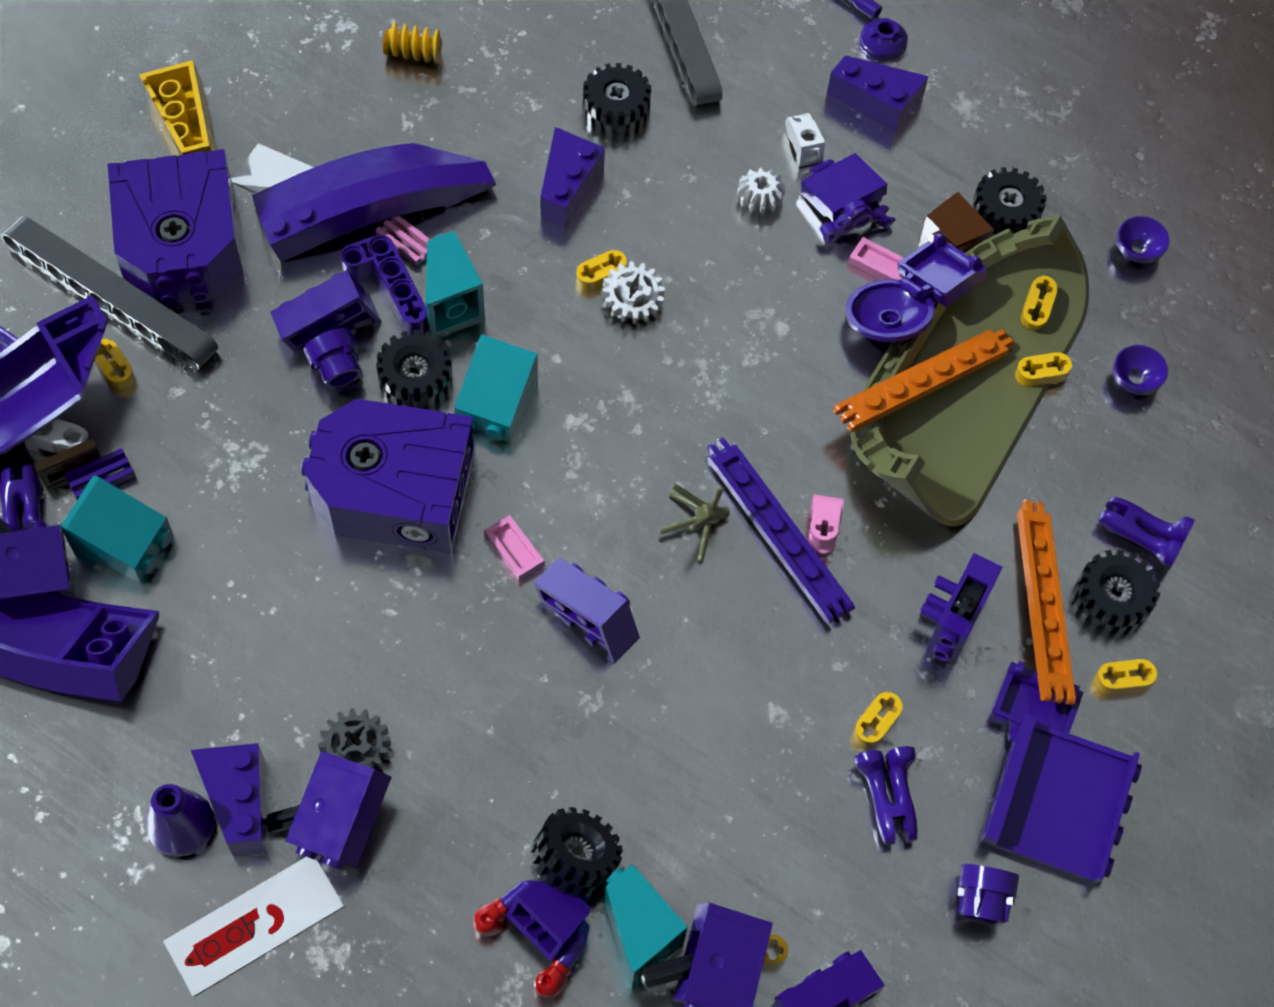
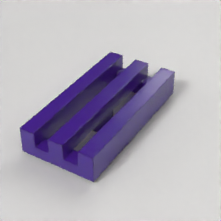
[64,448,136,500]

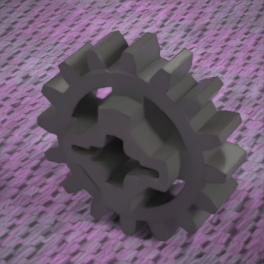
[318,708,391,770]

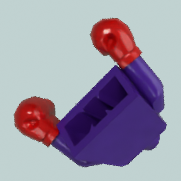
[473,880,591,998]

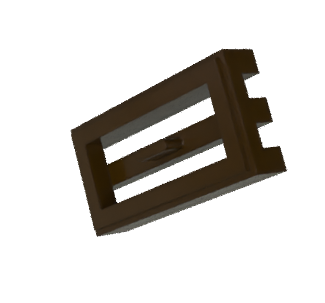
[34,438,101,487]

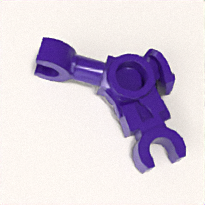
[819,199,896,244]

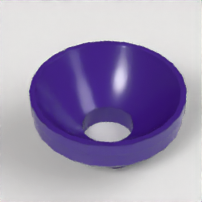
[859,18,908,62]
[1116,216,1169,263]
[1113,345,1168,395]

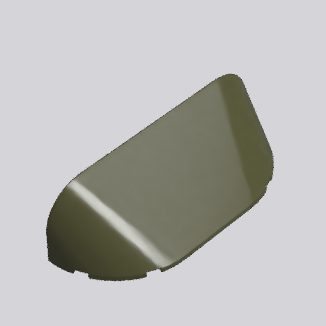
[850,215,1089,526]

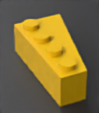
[139,60,216,155]

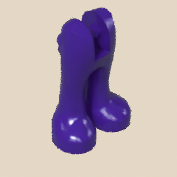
[0,465,48,530]
[1098,496,1195,569]
[854,746,918,845]

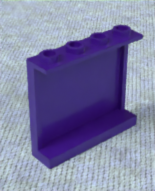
[980,713,1142,884]

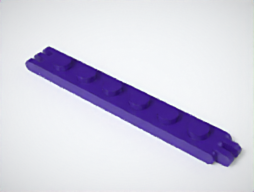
[707,437,855,624]

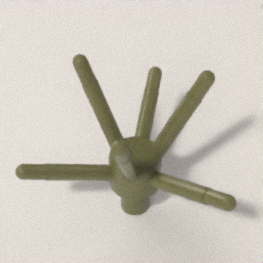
[659,483,730,562]

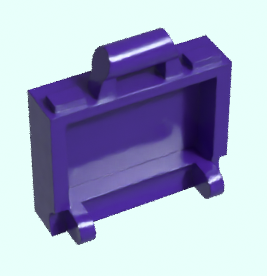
[801,153,887,222]
[897,232,987,307]
[988,661,1084,743]

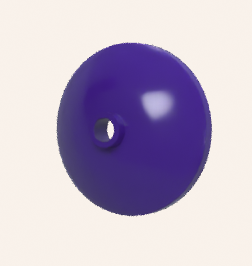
[846,279,934,343]

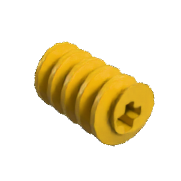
[383,21,442,64]

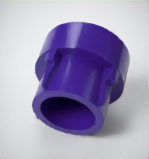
[304,328,362,388]
[958,864,1020,924]

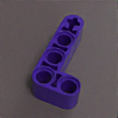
[340,235,429,336]

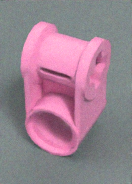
[808,494,844,556]

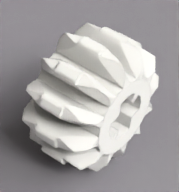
[737,167,785,216]

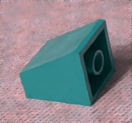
[425,231,485,336]
[454,334,538,443]
[60,475,172,583]
[604,864,688,990]

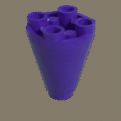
[146,784,215,857]

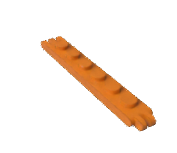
[832,329,1015,433]
[1017,499,1076,705]

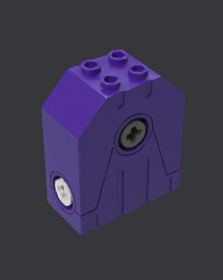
[107,149,243,307]
[301,399,475,554]

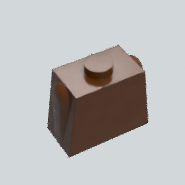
[922,192,994,253]

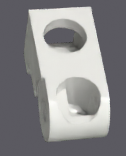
[785,113,825,167]
[25,419,88,453]

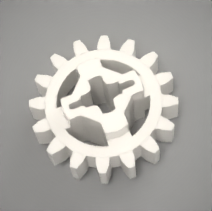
[601,261,665,324]

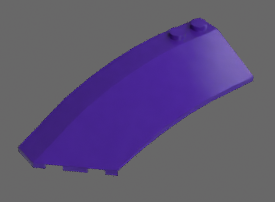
[252,143,496,263]
[0,295,108,456]
[0,591,159,702]

